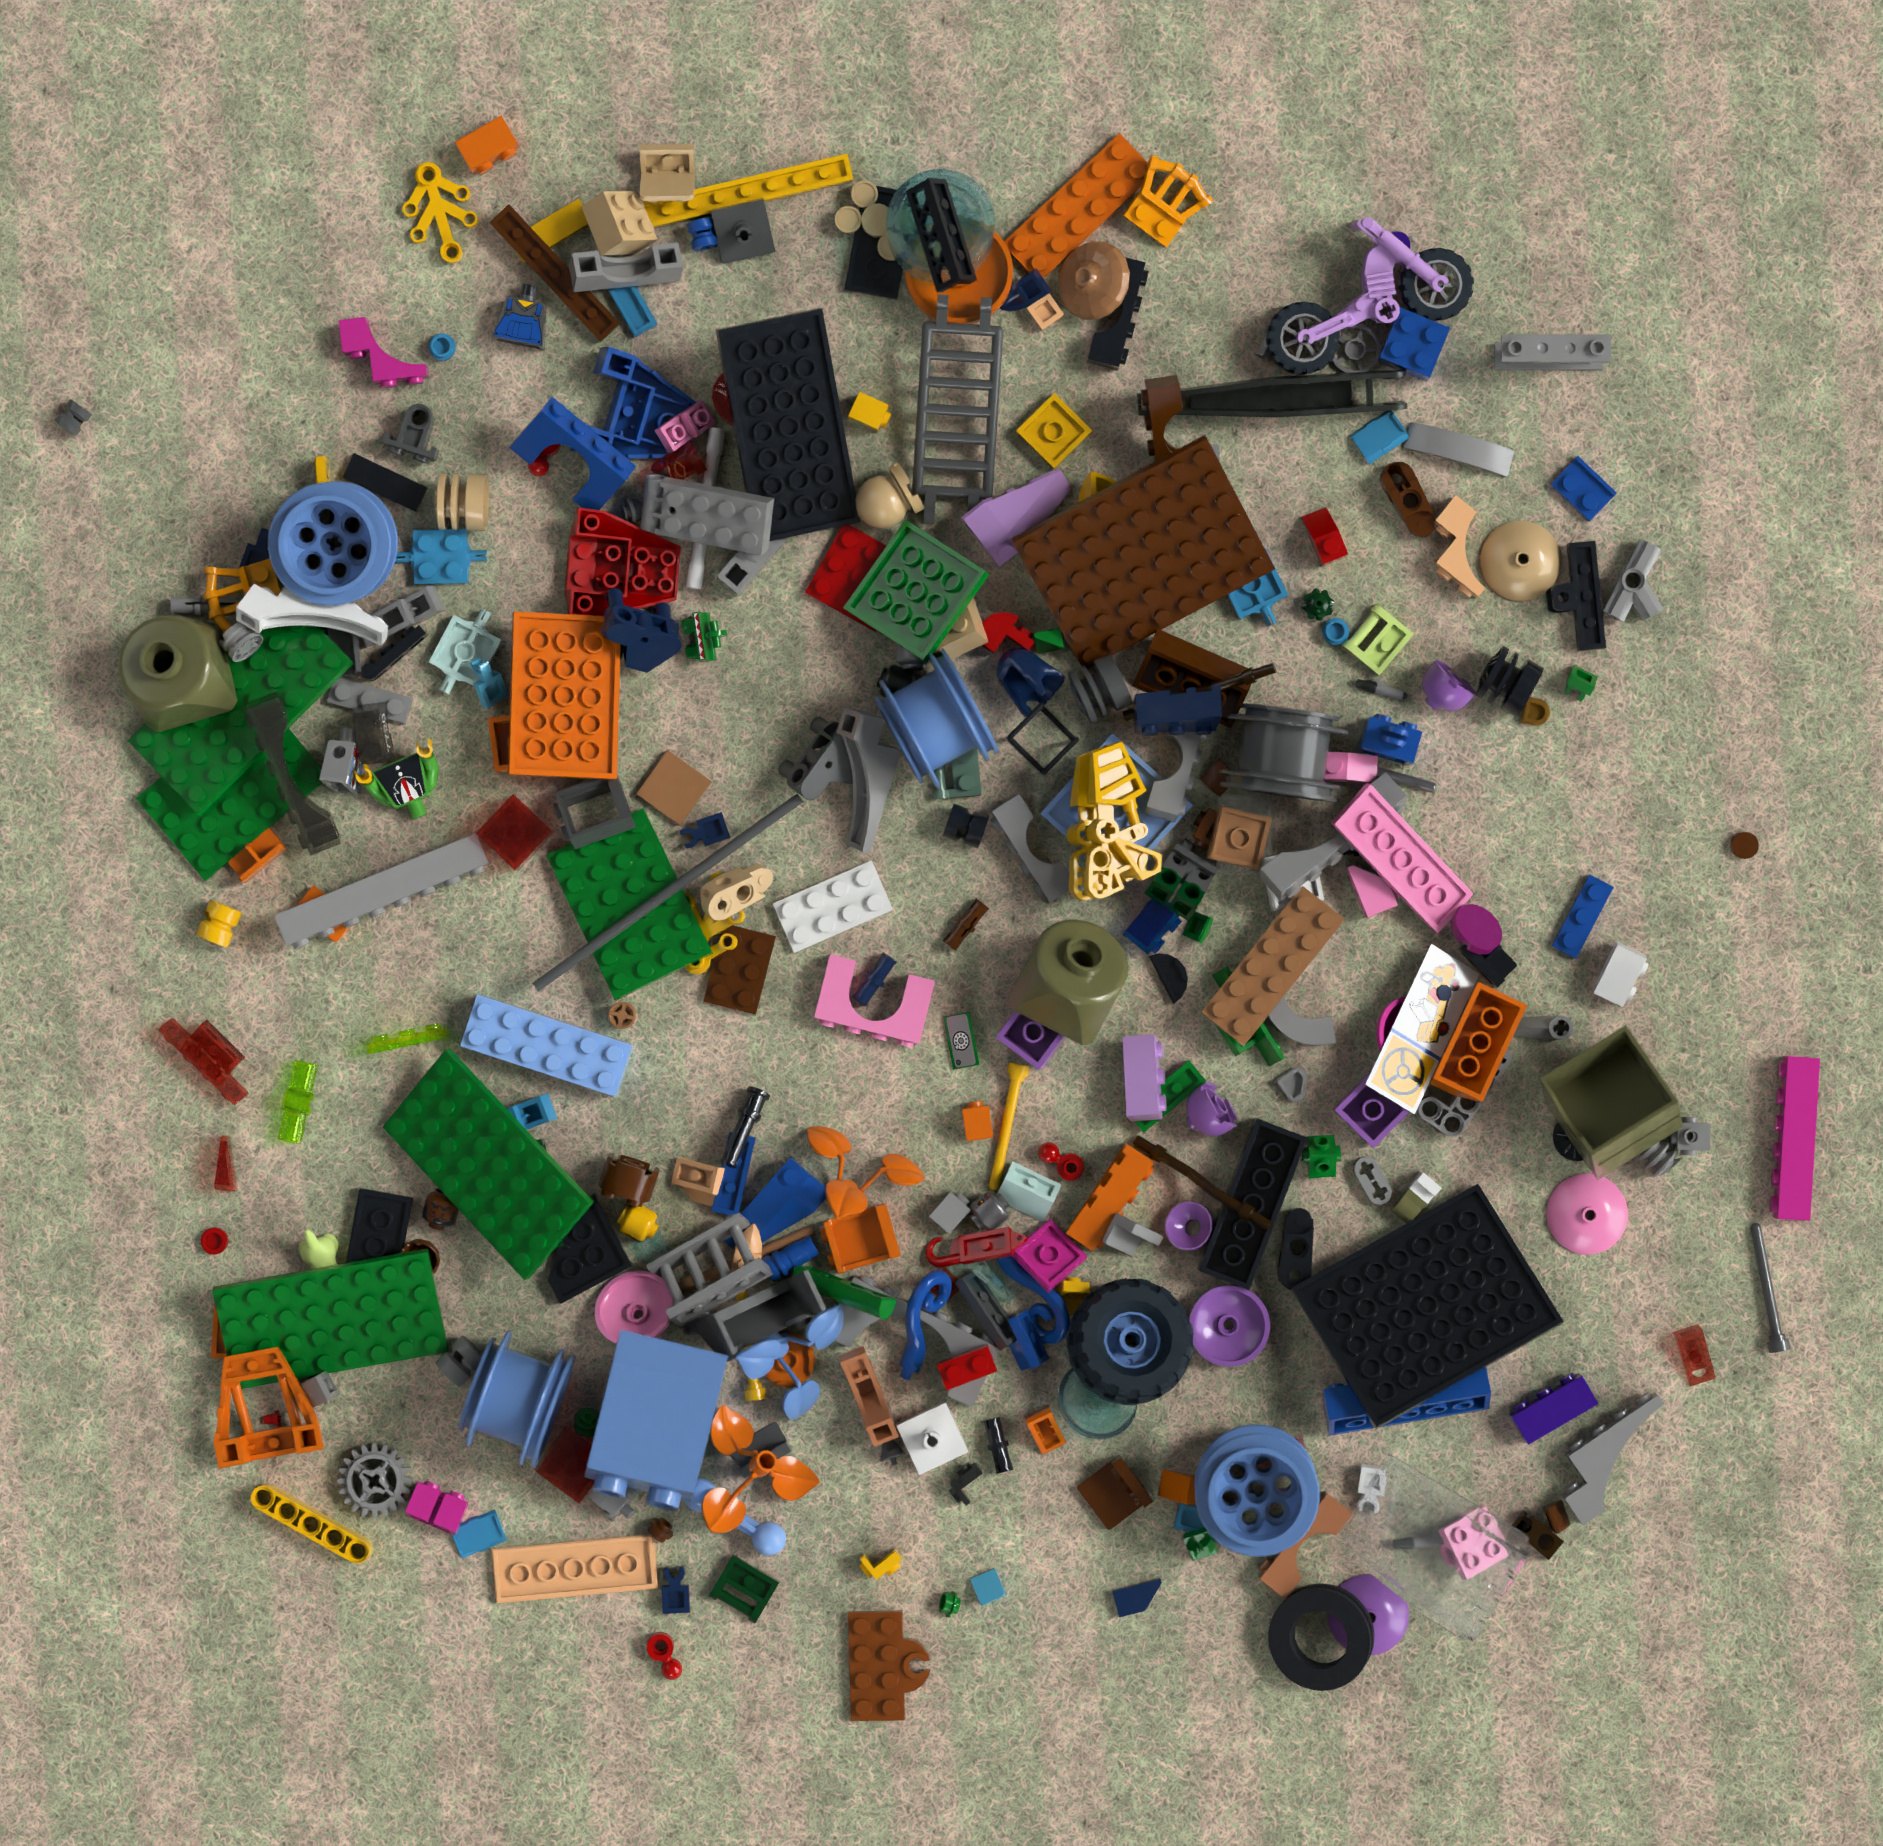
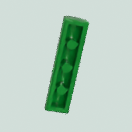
[793,1266,896,1320]

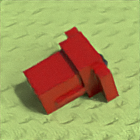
[263,1410,281,1427]

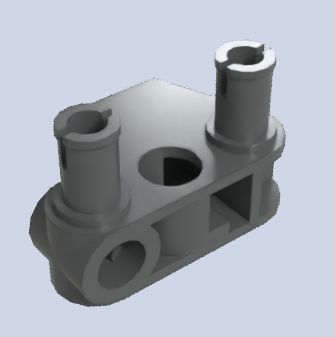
[778,717,853,800]

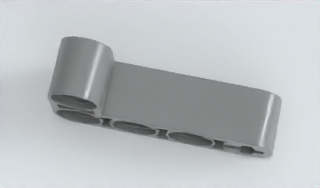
[1416,1049,1511,1137]

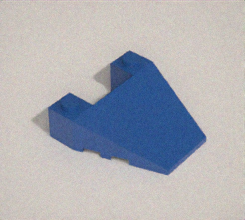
[570,346,696,459]

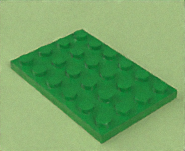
[136,729,323,881]
[546,808,713,1001]

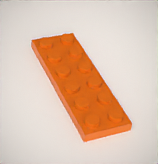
[1004,133,1156,279]

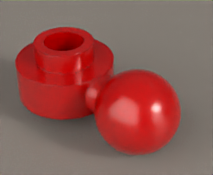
[528,444,561,477]
[1038,1142,1084,1181]
[646,1632,682,1680]

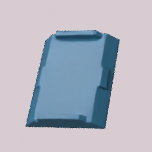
[1349,410,1409,464]
[452,1510,507,1558]

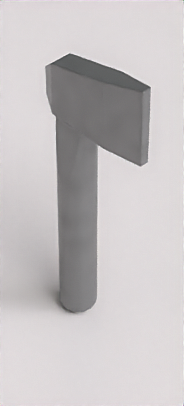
[1349,767,1436,793]

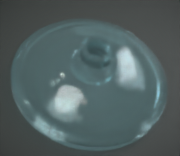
[1057,1368,1137,1440]

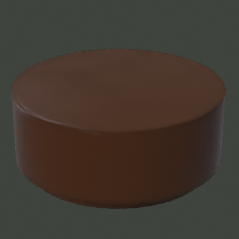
[1730,832,1759,859]

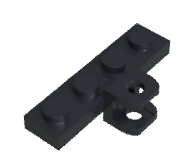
[1546,541,1606,651]

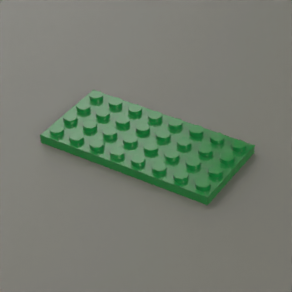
[127,589,354,816]
[383,1049,594,1280]
[212,1248,449,1389]

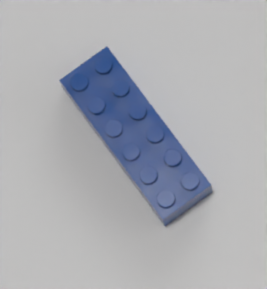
[1323,1368,1491,1436]

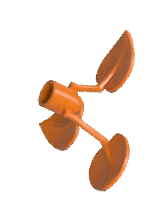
[806,1126,925,1220]
[702,1405,820,1533]

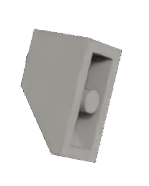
[300,1371,339,1408]

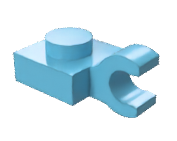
[470,657,509,709]

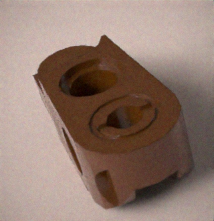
[1380,462,1435,538]

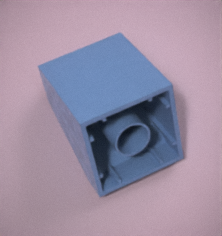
[584,1330,728,1511]

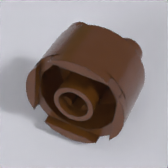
[598,1153,660,1207]

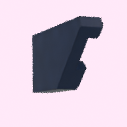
[1112,1578,1162,1618]

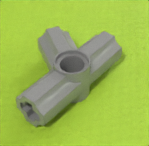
[1603,539,1663,622]

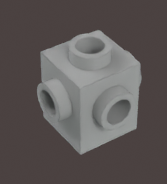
[1669,1117,1711,1155]

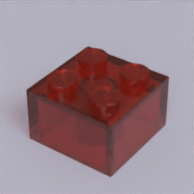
[476,794,555,871]
[534,1426,595,1504]

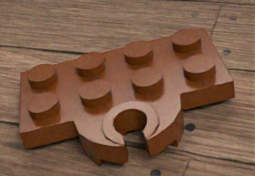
[848,1610,931,1721]

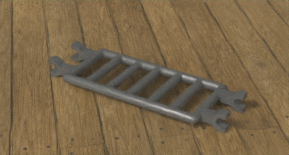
[912,294,1003,526]

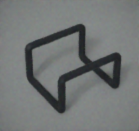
[1007,703,1079,775]

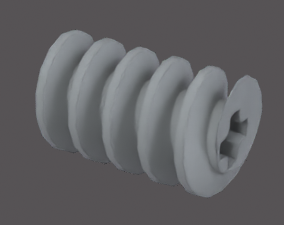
[1638,1141,1682,1178]

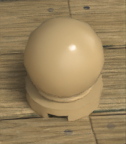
[855,463,924,529]

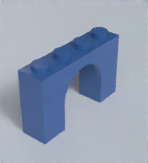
[509,397,636,510]

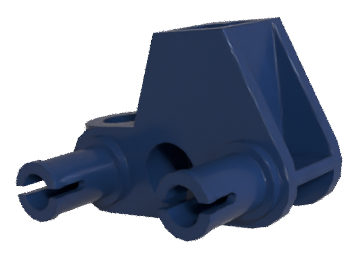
[600,588,682,673]

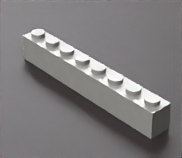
[274,833,489,949]

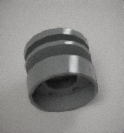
[1068,653,1133,723]

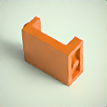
[820,1203,901,1274]

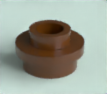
[647,1518,673,1543]

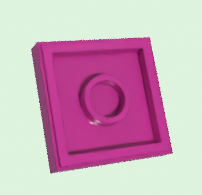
[1012,1219,1087,1293]

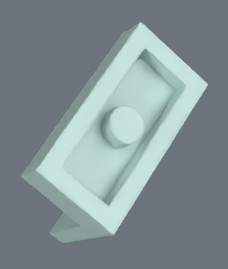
[996,1161,1061,1222]

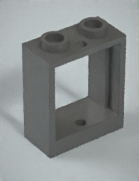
[553,775,636,849]

